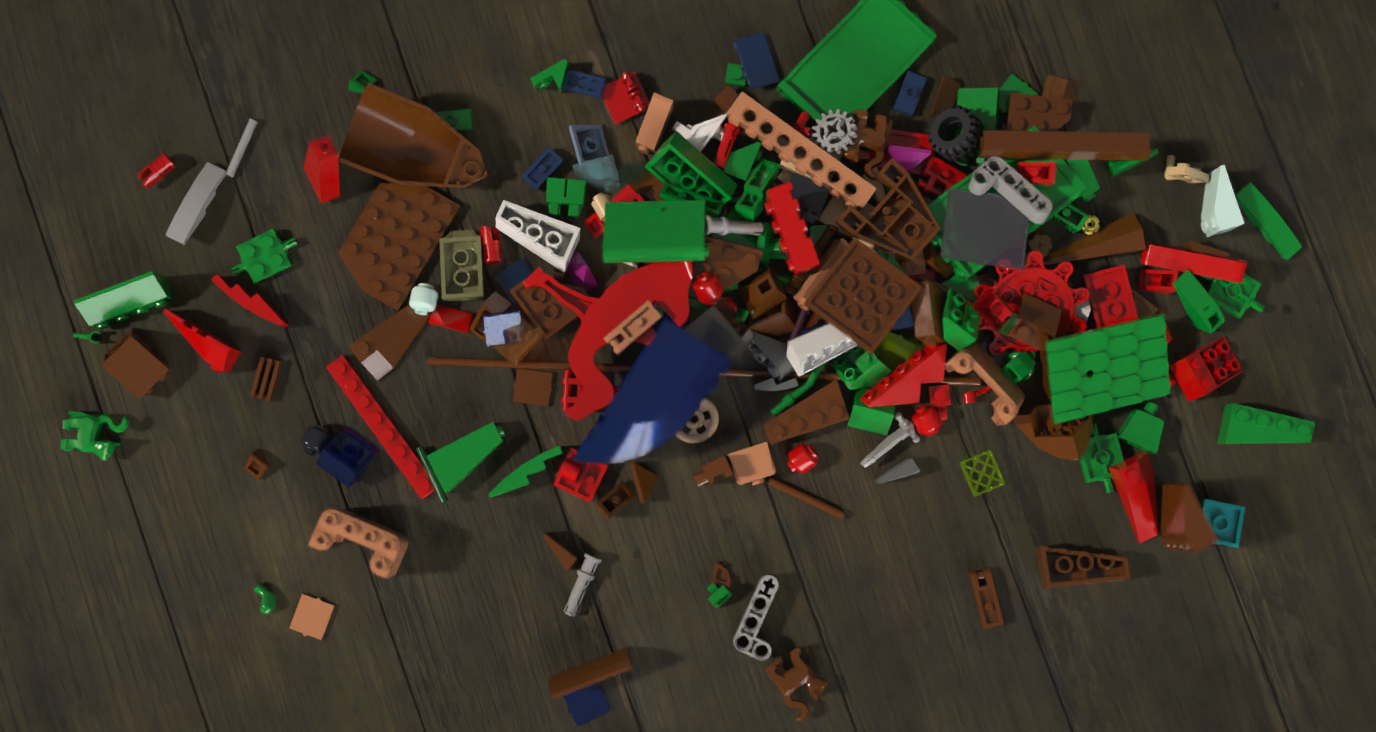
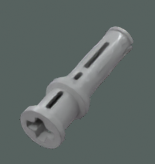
[705,215,763,236]
[563,553,602,617]

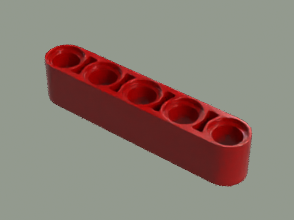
[1140,242,1247,283]

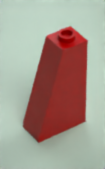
[303,135,340,204]

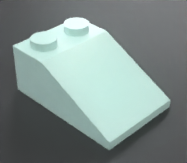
[1201,165,1244,237]

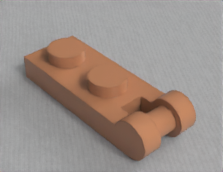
[604,301,662,355]

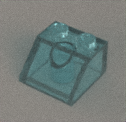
[573,155,621,193]

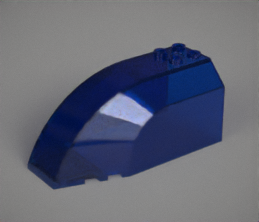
[573,314,731,464]

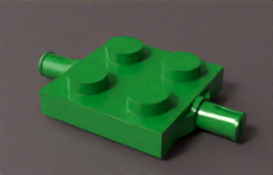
[231,229,298,284]
[1200,274,1265,319]
[1079,423,1124,493]

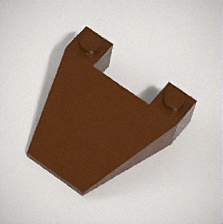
[834,158,941,260]

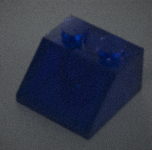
[316,426,379,488]

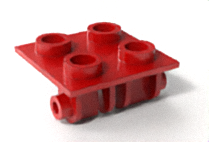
[602,71,650,125]

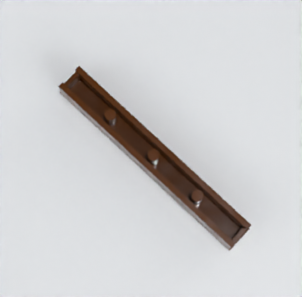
[979,130,1152,161]

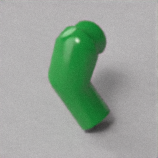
[254,583,275,614]

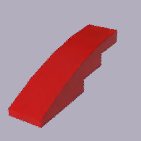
[211,274,289,328]

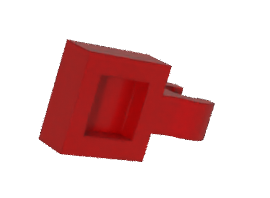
[927,385,951,421]

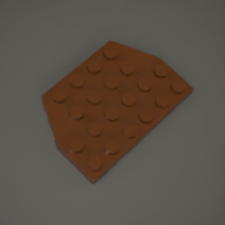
[338,183,461,312]

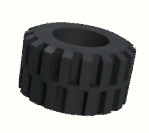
[928,105,984,163]

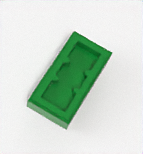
[435,109,473,132]

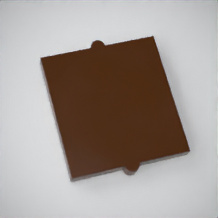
[513,368,553,407]

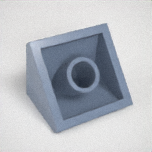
[569,124,611,171]

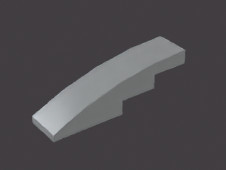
[166,162,226,245]

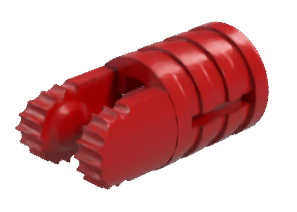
[137,152,177,188]
[480,225,502,264]

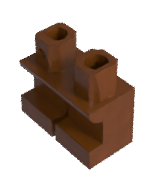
[693,456,734,486]

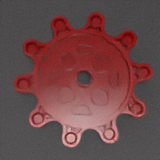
[974,251,1090,360]

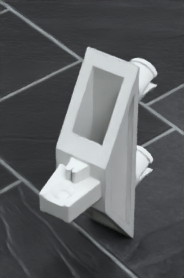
[672,114,736,152]

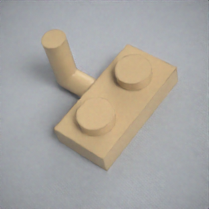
[1165,155,1209,184]

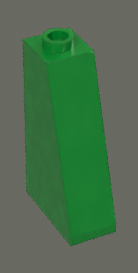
[426,422,505,493]

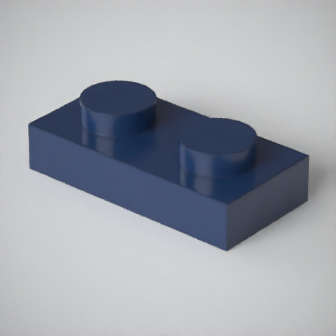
[521,147,564,191]

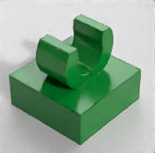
[707,582,732,609]

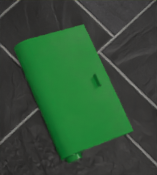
[603,200,709,263]

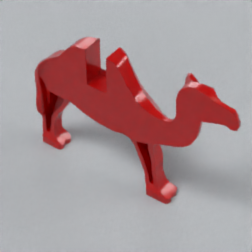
[522,183,694,420]

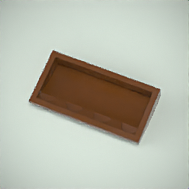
[549,647,633,700]

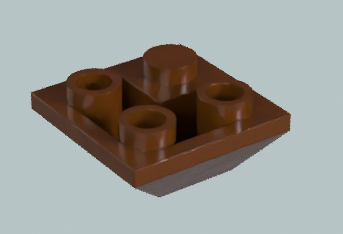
[738,265,788,320]

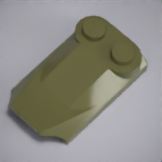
[439,230,485,301]

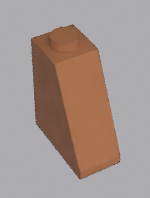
[635,93,673,155]

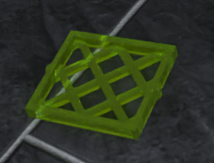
[959,450,1005,497]

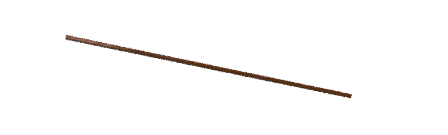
[427,357,981,386]

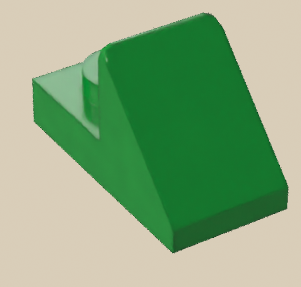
[530,58,569,93]

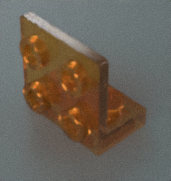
[486,310,544,366]

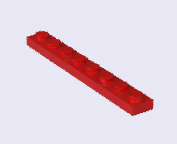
[326,355,435,499]

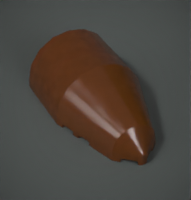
[338,83,487,188]

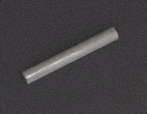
[226,119,257,177]

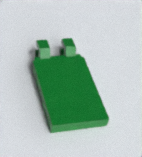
[954,88,1000,166]

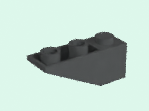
[739,328,795,382]

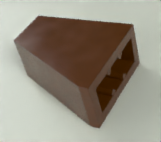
[911,280,947,346]

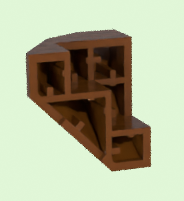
[1012,396,1093,461]

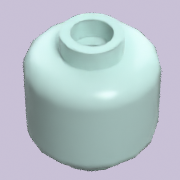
[409,283,438,315]

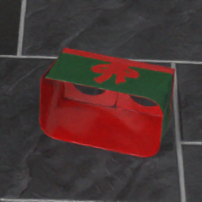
[974,289,1023,336]

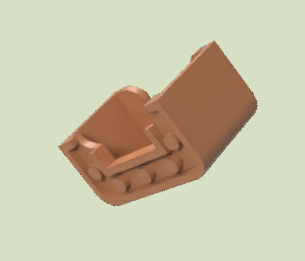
[309,509,408,578]

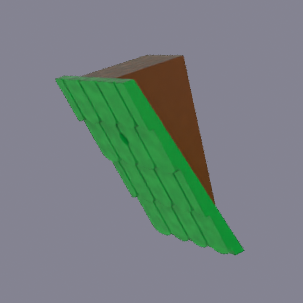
[1039,313,1170,424]

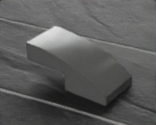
[753,378,798,392]

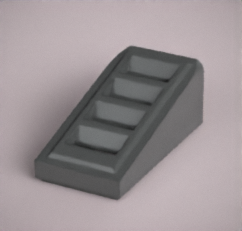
[875,458,920,484]

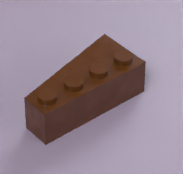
[763,379,849,445]
[1036,546,1131,589]

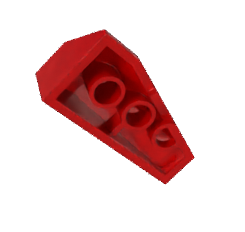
[164,309,241,374]

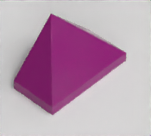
[886,145,931,172]
[566,251,598,292]

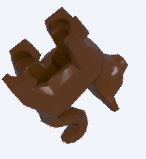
[840,109,893,180]
[765,647,828,721]

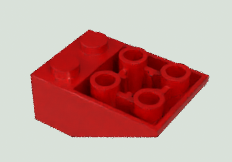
[1169,335,1244,401]

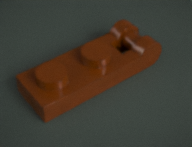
[968,567,1004,629]

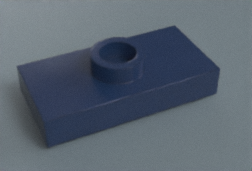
[562,69,607,100]
[893,71,927,117]

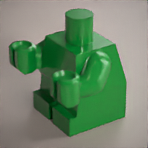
[1001,351,1036,384]

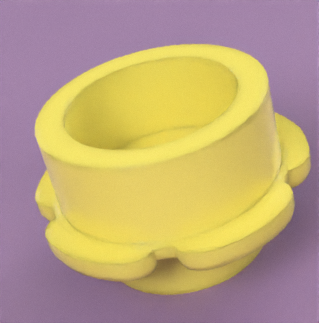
[1081,215,1100,235]

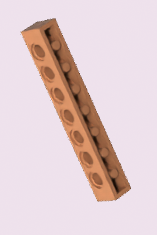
[726,92,877,212]

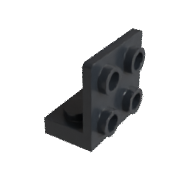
[790,173,829,225]

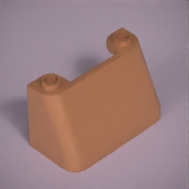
[945,342,1025,426]

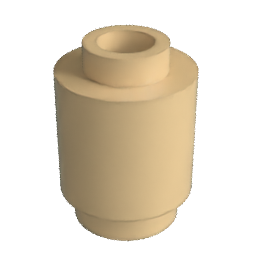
[591,192,613,221]

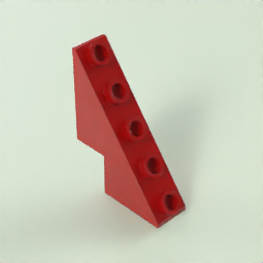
[860,342,947,407]

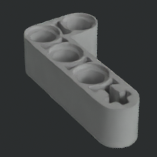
[968,156,1052,224]
[733,574,778,660]

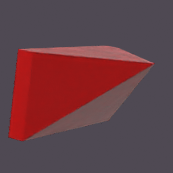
[428,304,473,333]

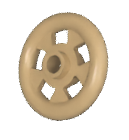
[670,395,719,443]

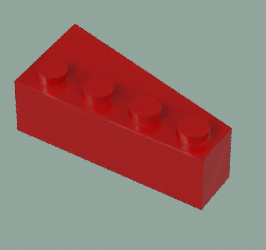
[764,181,820,276]

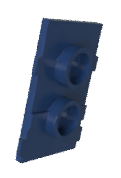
[733,33,780,90]

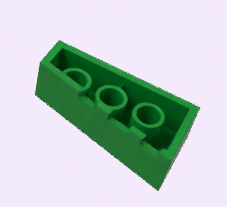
[1217,403,1315,444]

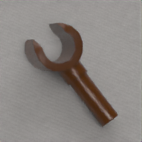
[553,267,565,281]

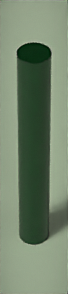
[416,446,449,504]

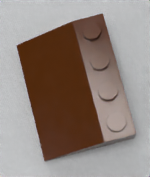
[1159,483,1218,553]

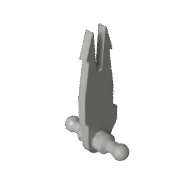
[860,412,920,468]

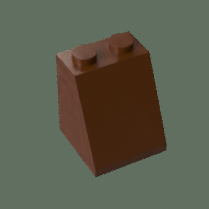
[101,328,169,399]

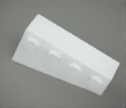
[496,200,581,273]
[786,324,857,377]

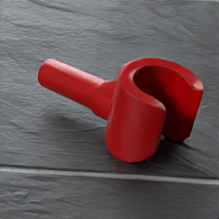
[963,386,991,404]

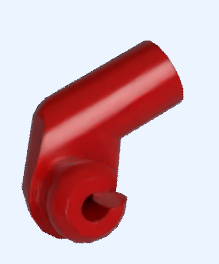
[794,111,813,138]

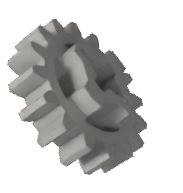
[812,109,857,155]

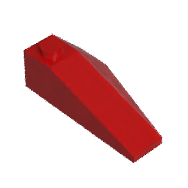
[1109,451,1158,543]

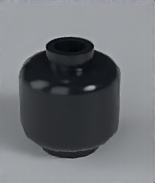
[300,424,331,457]

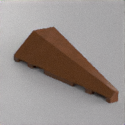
[1043,213,1146,266]

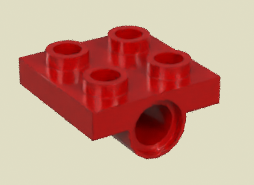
[553,448,609,503]

